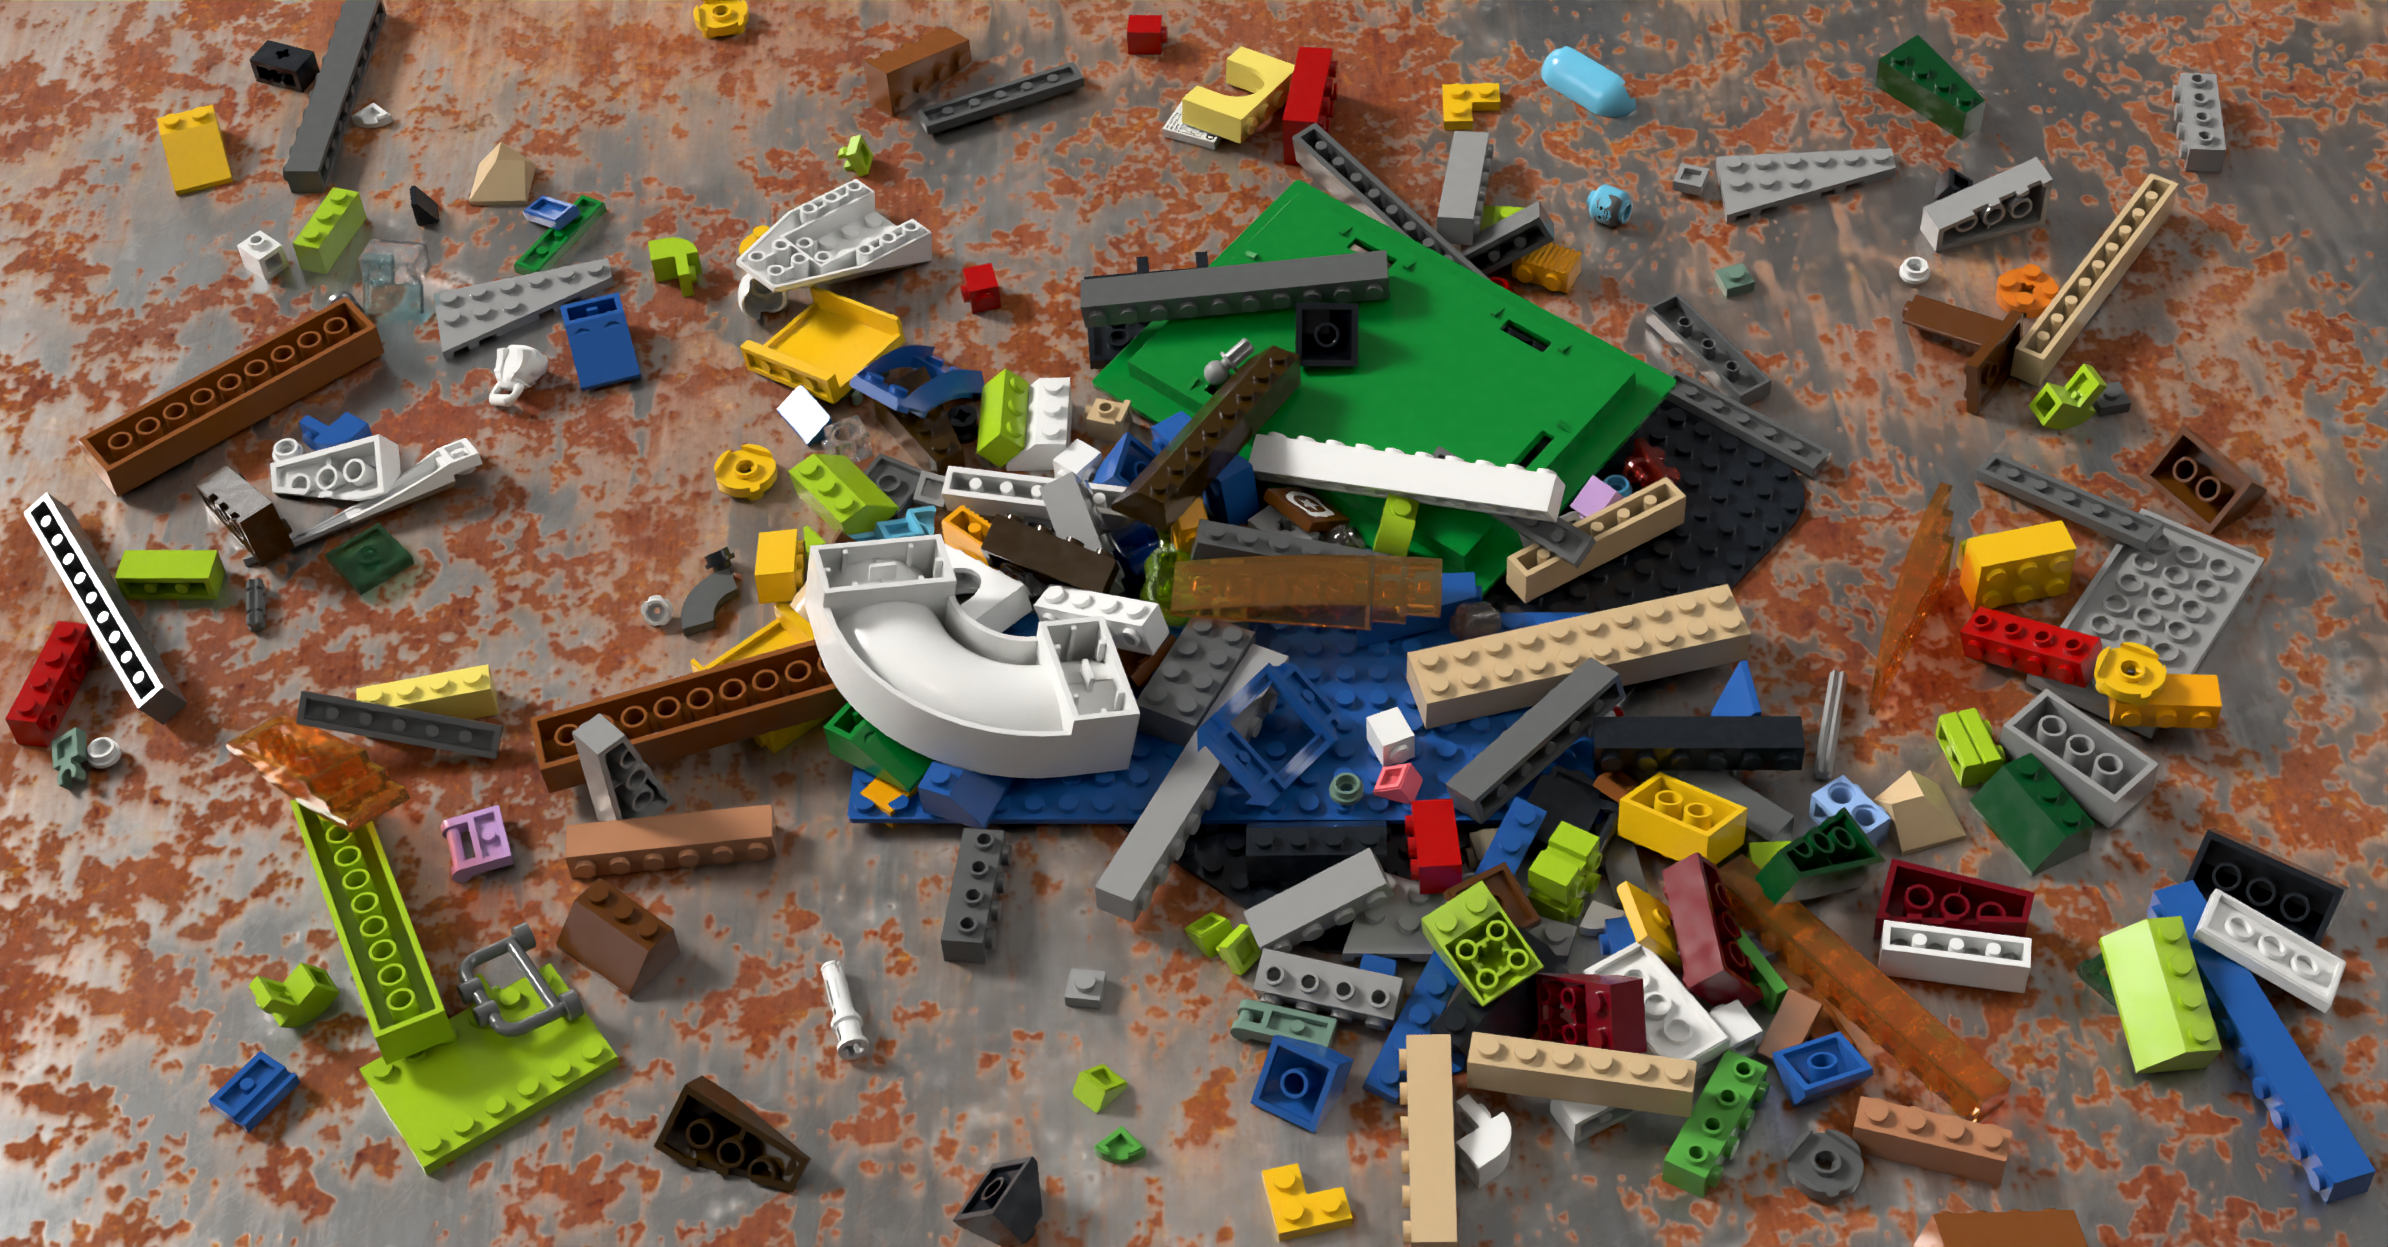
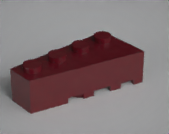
[1662,852,1764,1008]
[1873,858,2035,939]

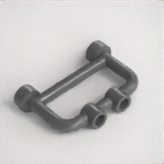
[456,922,584,1037]

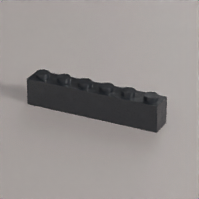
[1591,716,1805,771]

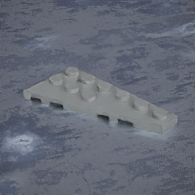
[1716,148,1896,224]
[434,258,614,361]
[1341,873,1577,963]

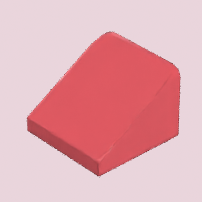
[1372,763,1423,804]

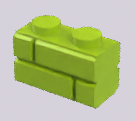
[1935,708,2006,788]

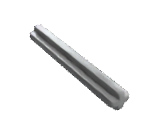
[1813,670,1848,781]

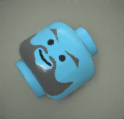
[1586,184,1633,227]

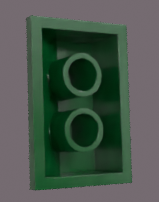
[1969,752,2095,877]

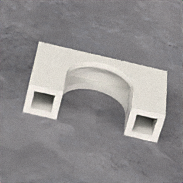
[944,543,1032,633]

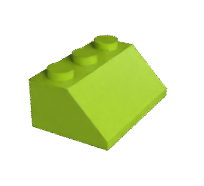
[788,453,900,535]

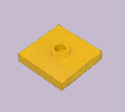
[1617,881,1682,967]

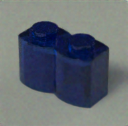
[1107,520,1174,590]

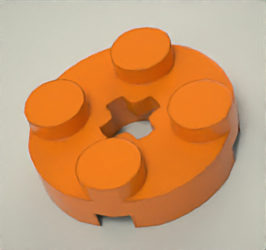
[1995,264,2059,318]

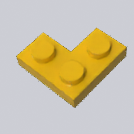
[1442,83,1500,130]
[1262,1163,1353,1242]

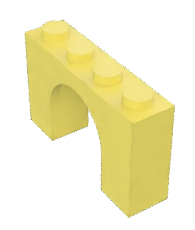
[1182,46,1295,144]

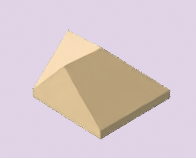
[469,142,536,206]
[1873,770,1967,856]

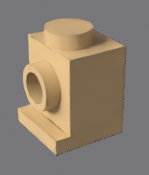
[1083,398,1133,443]

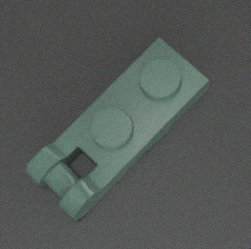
[1230,999,1337,1048]

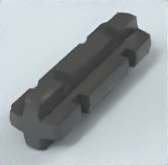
[246,577,266,632]

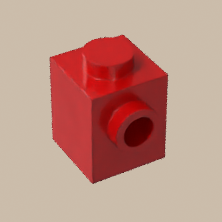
[1127,15,1168,55]
[960,263,1001,314]

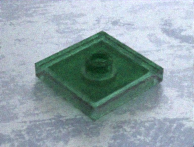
[325,523,415,596]

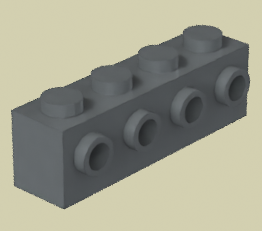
[941,828,1012,964]

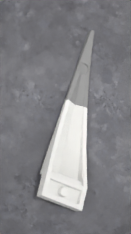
[243,438,483,567]

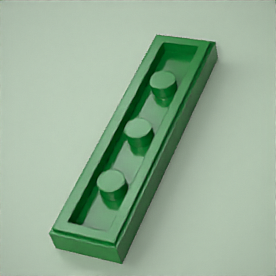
[514,195,607,275]

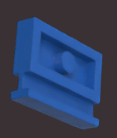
[208,1050,301,1133]

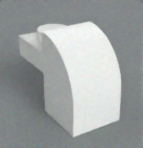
[1456,1094,1511,1188]

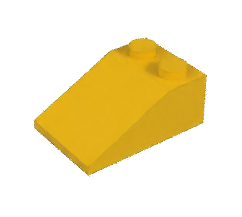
[157,105,233,196]

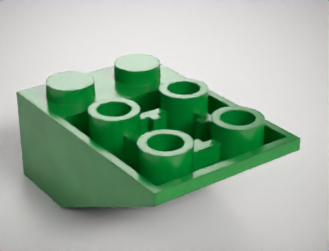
[824,702,936,793]

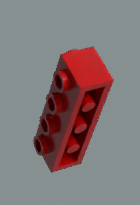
[1960,606,2103,689]
[5,621,99,748]

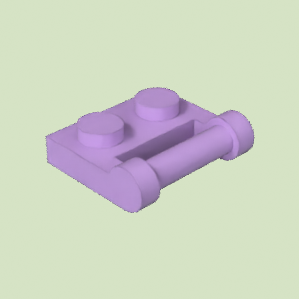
[441,805,514,883]

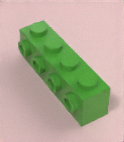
[1662,1049,1770,1198]

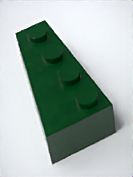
[1875,34,1985,140]
[1754,807,1886,906]

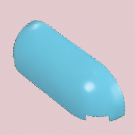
[1541,46,1636,117]

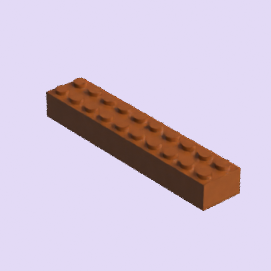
[78,296,385,498]
[529,639,848,794]

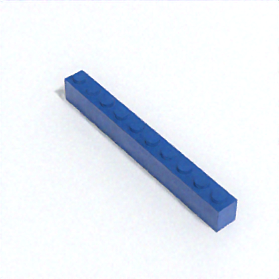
[2147,880,2376,1204]

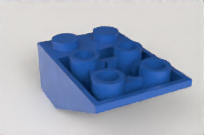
[560,292,641,391]

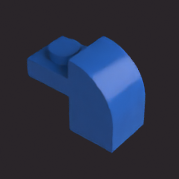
[299,412,372,451]

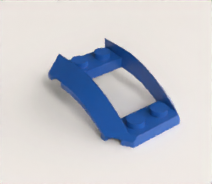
[849,345,985,418]
[1197,662,1340,806]

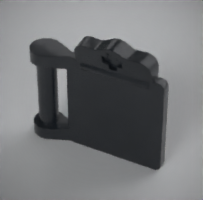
[1527,766,1619,870]

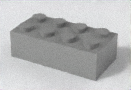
[1999,688,2159,828]

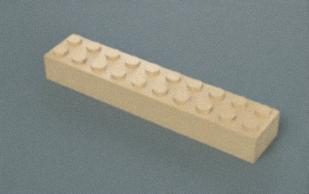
[1406,584,1751,729]

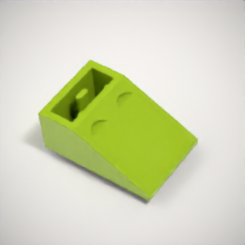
[1421,880,1544,1007]

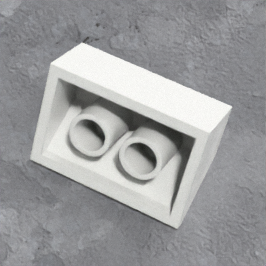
[1006,377,1073,471]

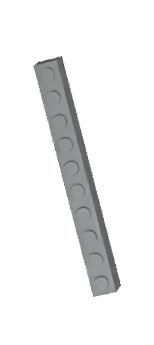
[1095,644,1289,923]

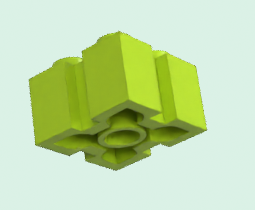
[1527,821,1602,924]

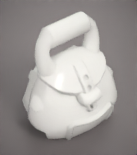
[489,345,548,407]

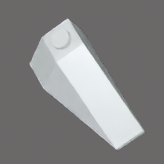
[270,434,401,501]

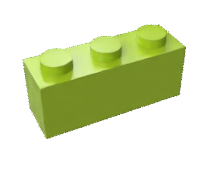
[292,187,367,274]
[977,368,1029,468]
[115,550,226,600]

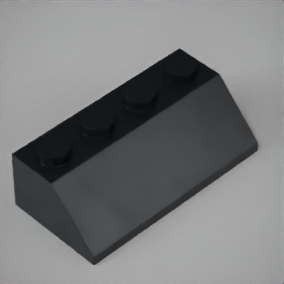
[1246,820,1387,881]
[2184,828,2350,947]
[1430,926,1570,1073]

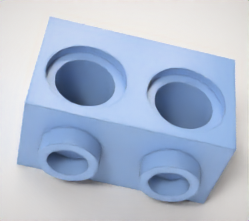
[1809,775,1891,847]

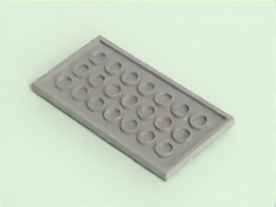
[2026,508,2265,739]

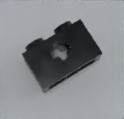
[250,40,320,93]

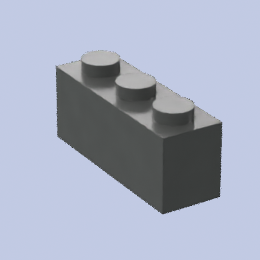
[1461,201,1554,276]

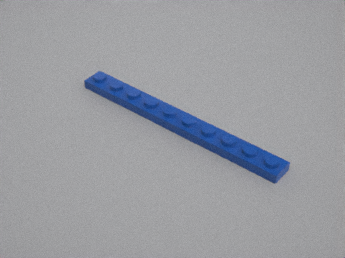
[1362,797,1547,1105]

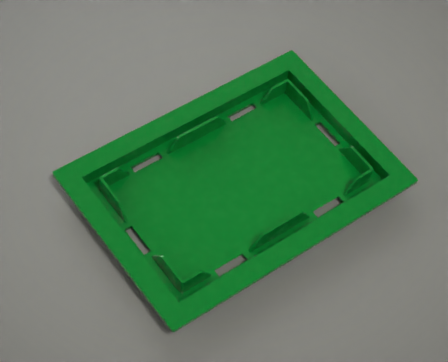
[1092,180,1677,598]

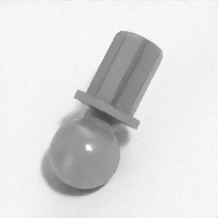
[1204,338,1255,385]

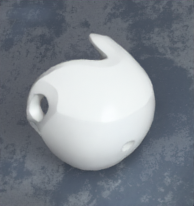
[738,273,788,320]

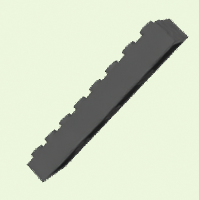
[1646,293,1772,406]

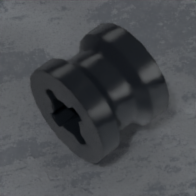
[947,405,979,444]

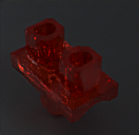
[1623,438,1680,488]

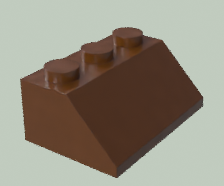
[2142,426,2267,534]
[556,878,680,999]

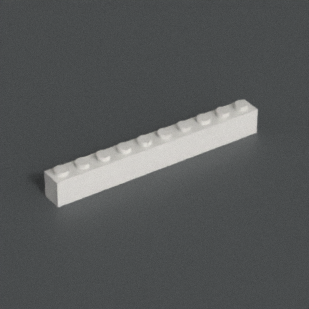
[1249,432,1565,522]

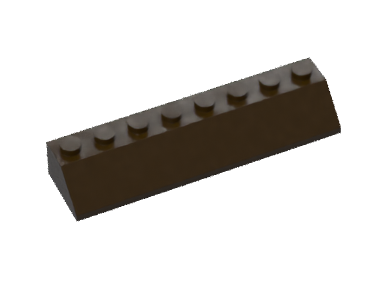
[1111,345,1301,532]

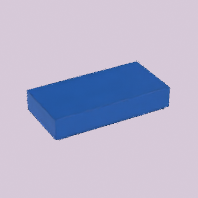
[523,195,581,231]

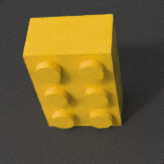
[1959,520,2077,611]
[1617,772,1748,865]

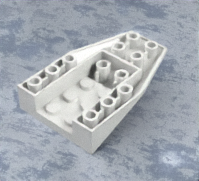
[736,179,932,293]

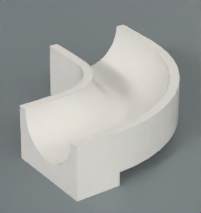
[804,534,1140,778]

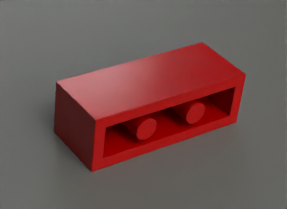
[1405,798,1462,895]

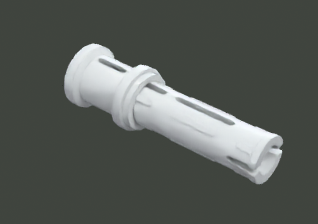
[821,960,870,1060]

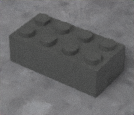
[1136,611,1256,747]

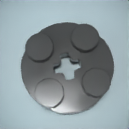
[1787,1129,1864,1205]

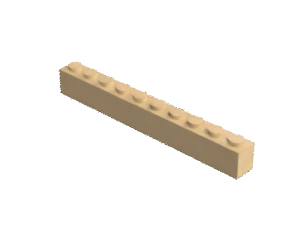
[2010,173,2179,387]

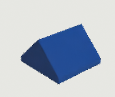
[1772,1031,1874,1108]

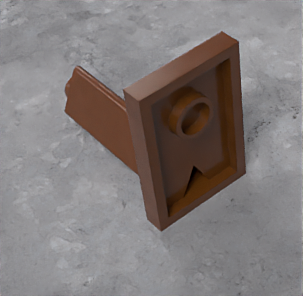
[1902,294,2023,416]

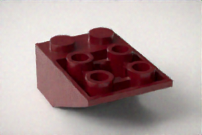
[1536,973,1647,1054]

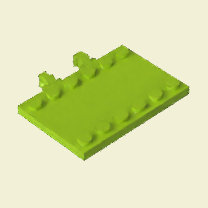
[359,963,620,1175]

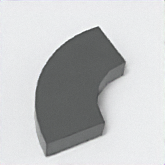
[681,567,739,637]

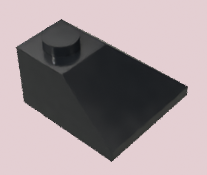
[1295,303,1359,366]
[953,1156,1043,1247]

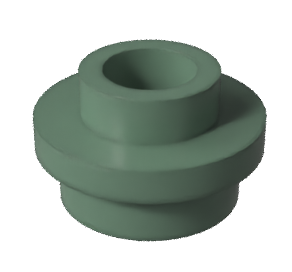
[1329,772,1364,805]

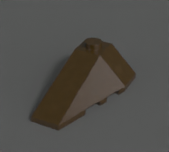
[653,1076,811,1192]

